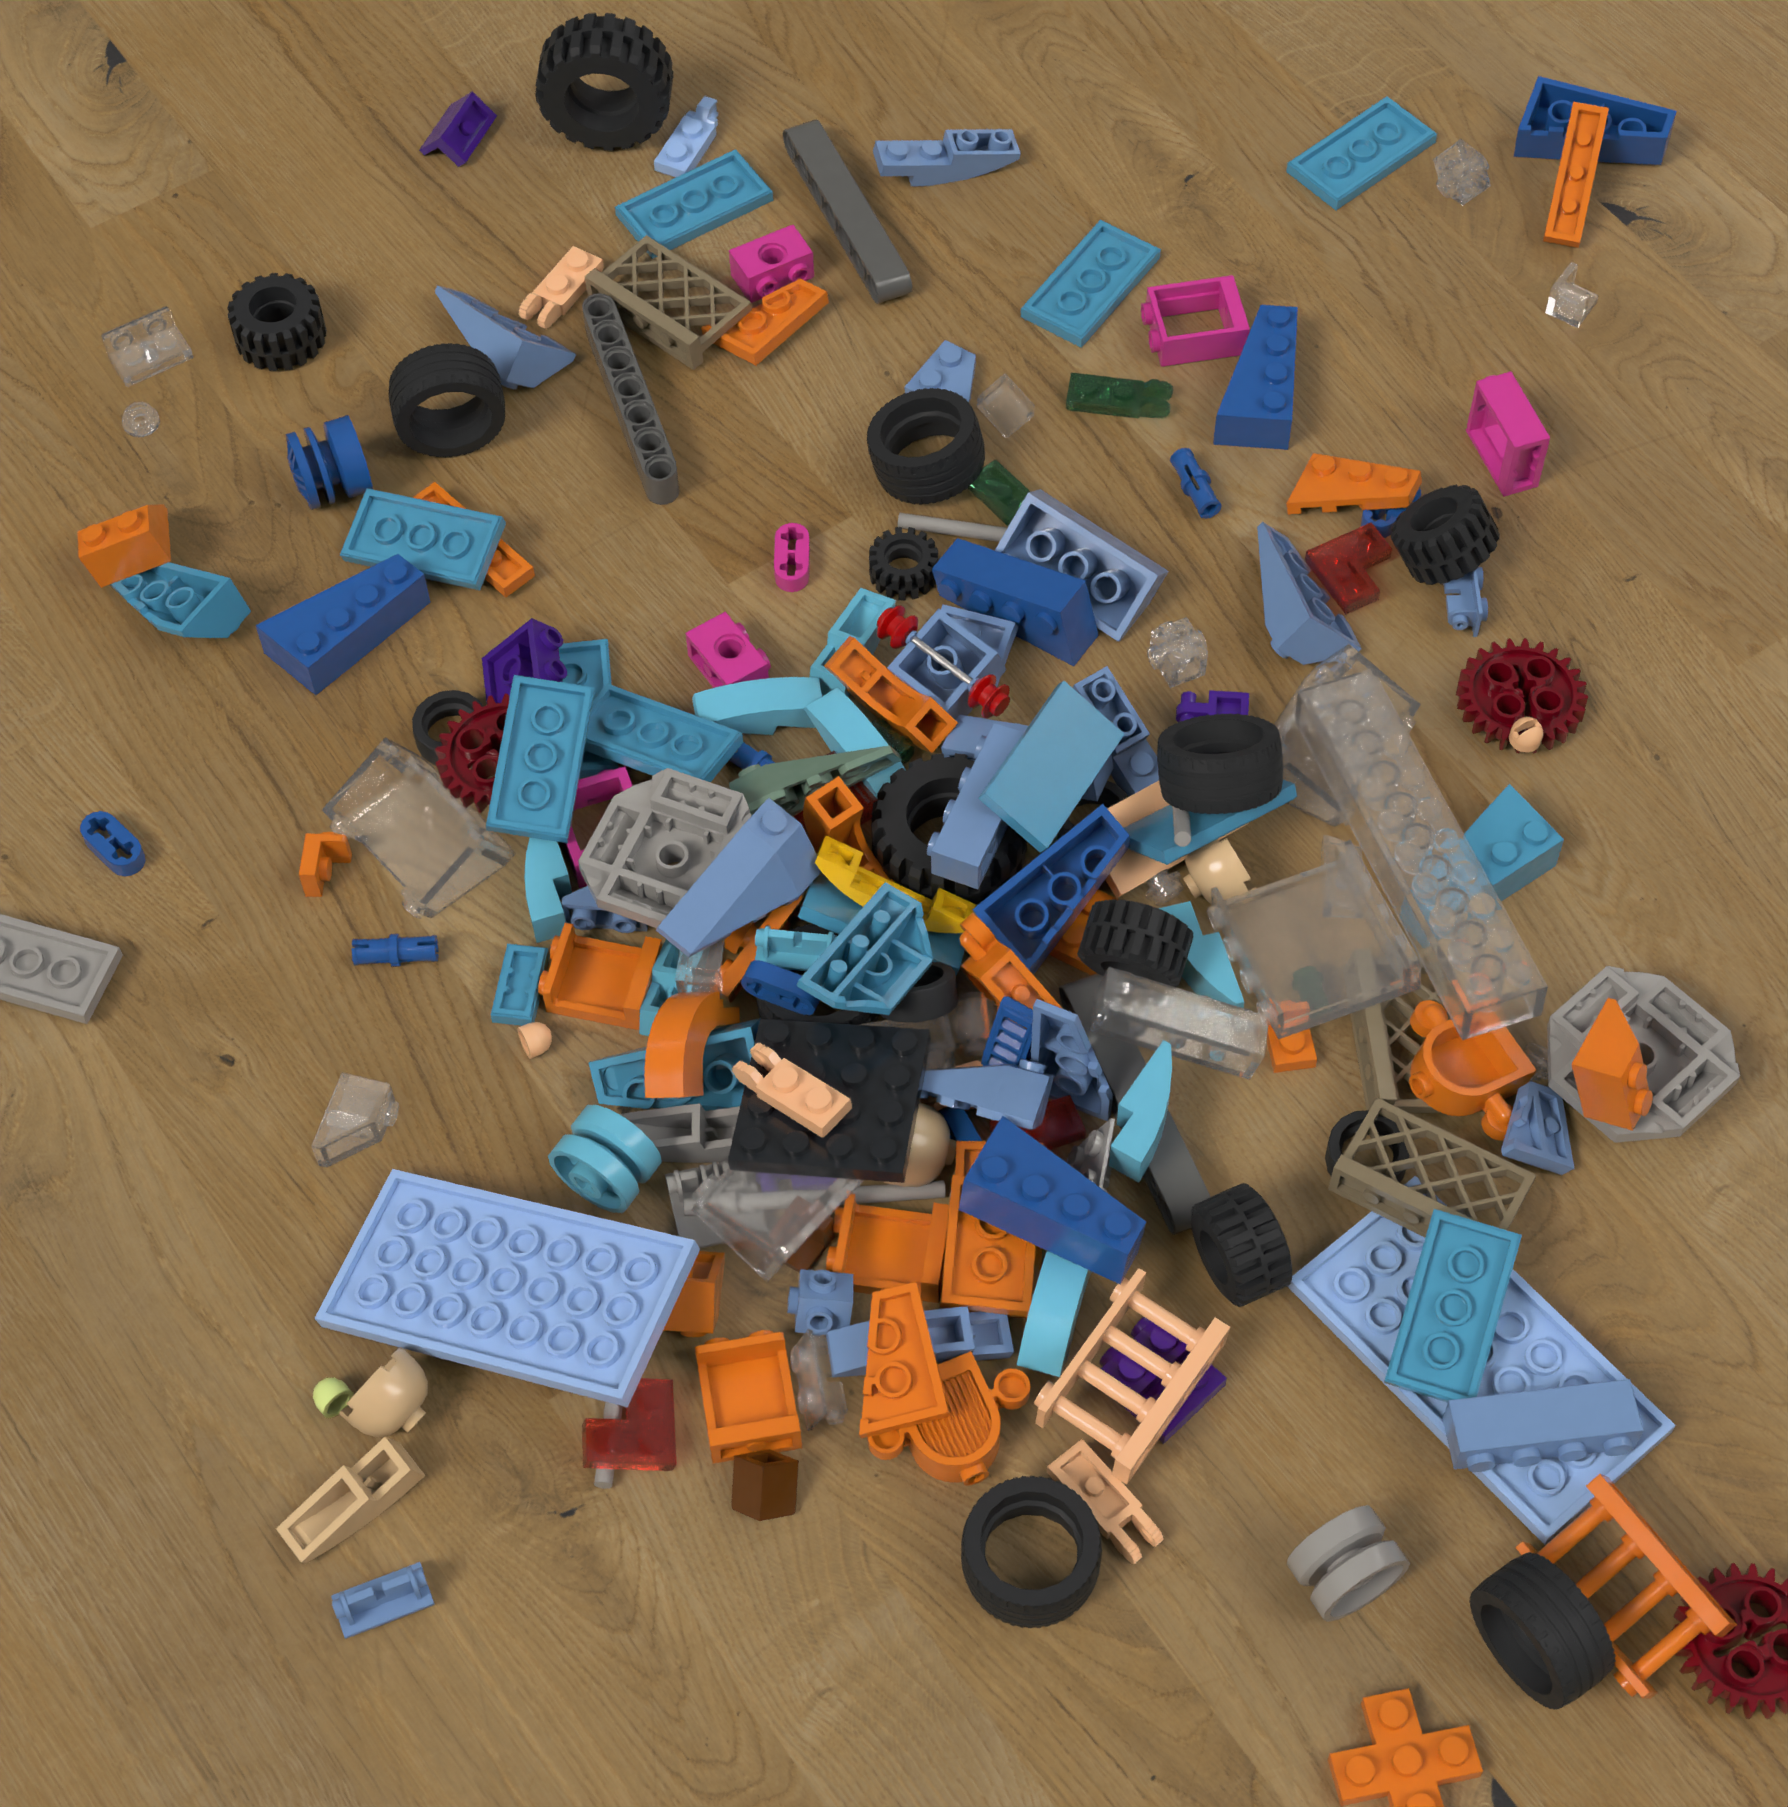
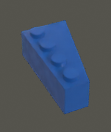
[1513,76,1677,165]
[1213,305,1298,450]
[932,538,1099,666]
[255,554,431,695]
[972,804,1130,975]
[959,1115,1146,1285]

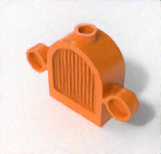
[960,913,1063,1029]
[1409,1000,1537,1141]
[868,1351,1030,1486]

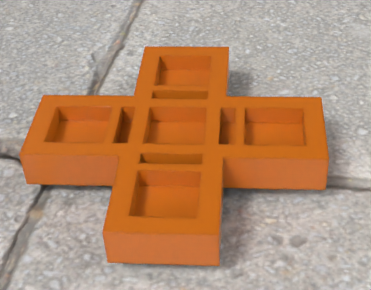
[1328,1688,1483,1807]

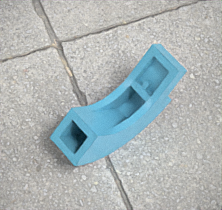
[1017,1251,1092,1377]

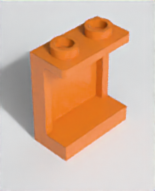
[538,922,663,1030]
[826,1193,949,1303]
[695,1330,802,1464]

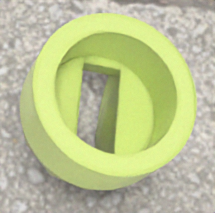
[313,1378,354,1418]

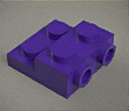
[482,618,567,703]
[1099,1317,1227,1444]

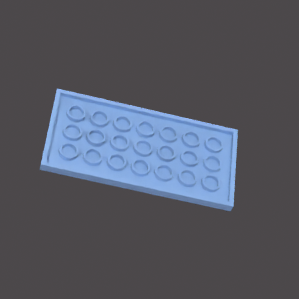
[314,1169,700,1407]
[1287,1175,1676,1545]

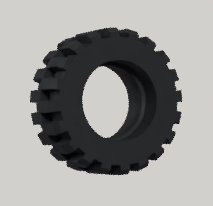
[535,13,674,151]
[871,753,1027,905]

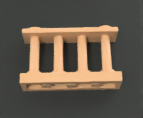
[1034,1268,1230,1485]

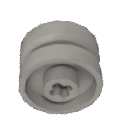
[1286,1505,1410,1622]

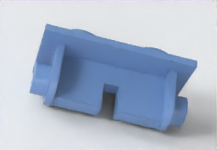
[1443,567,1488,637]
[331,1562,435,1639]

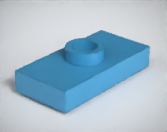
[490,944,550,1026]

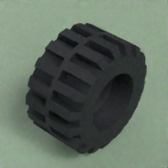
[227,273,327,372]
[1391,485,1500,585]
[1077,900,1194,990]
[1191,1183,1292,1307]

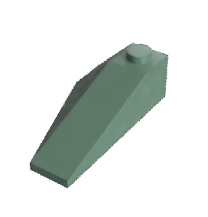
[729,745,902,816]

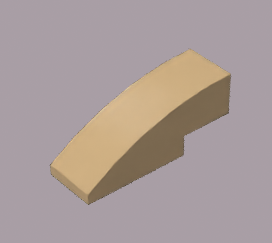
[276,1437,425,1564]

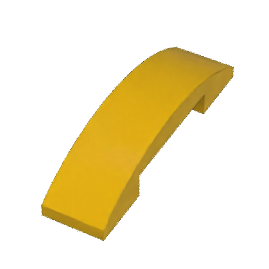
[815,835,977,933]

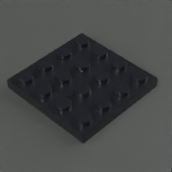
[728,1019,931,1183]

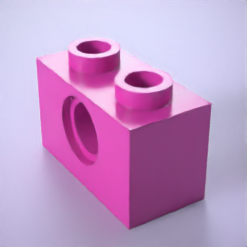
[729,224,814,303]
[685,612,771,688]

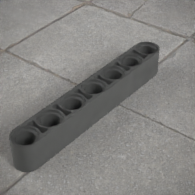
[783,119,913,304]
[582,293,680,505]
[1059,973,1210,1235]

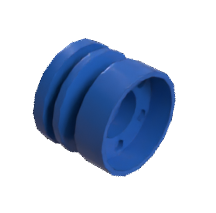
[285,415,373,510]

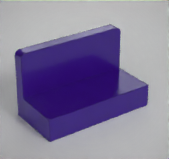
[419,91,497,167]

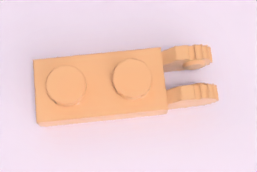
[519,246,604,329]
[732,1043,852,1138]
[1047,1439,1164,1565]

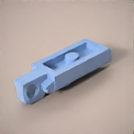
[654,96,718,177]

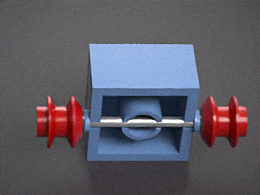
[877,605,1010,720]

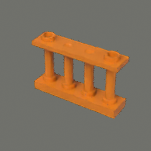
[1515,1474,1737,1699]

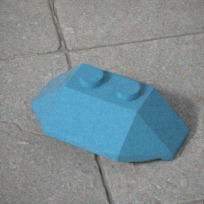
[797,882,933,1015]

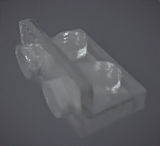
[101,306,194,387]

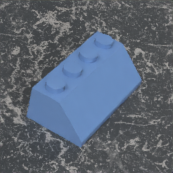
[995,489,1169,642]

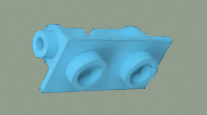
[755,926,837,971]

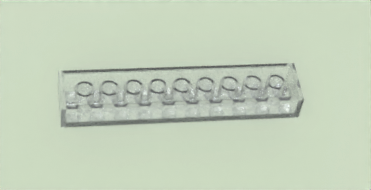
[1295,668,1548,1040]

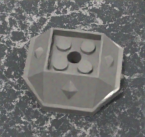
[578,768,751,928]
[1547,966,1740,1143]

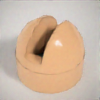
[1509,717,1543,753]
[517,1022,552,1059]

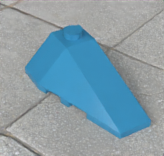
[110,562,251,638]
[588,1018,761,1111]

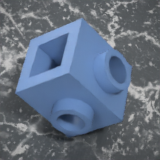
[787,1269,853,1336]

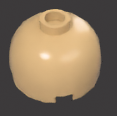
[1183,838,1260,908]
[884,1102,956,1187]
[339,1347,428,1437]

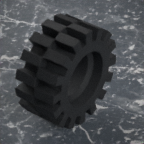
[869,527,938,601]

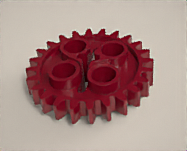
[1456,638,1588,754]
[435,693,510,813]
[1671,1563,1788,1719]

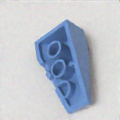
[435,285,576,389]
[1257,522,1362,665]
[656,798,821,957]
[1031,999,1113,1121]
[920,1058,1054,1130]

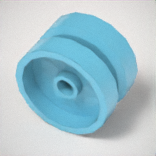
[548,1105,662,1213]

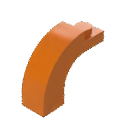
[824,636,958,753]
[803,776,895,883]
[644,991,740,1098]

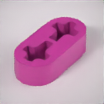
[774,523,810,592]

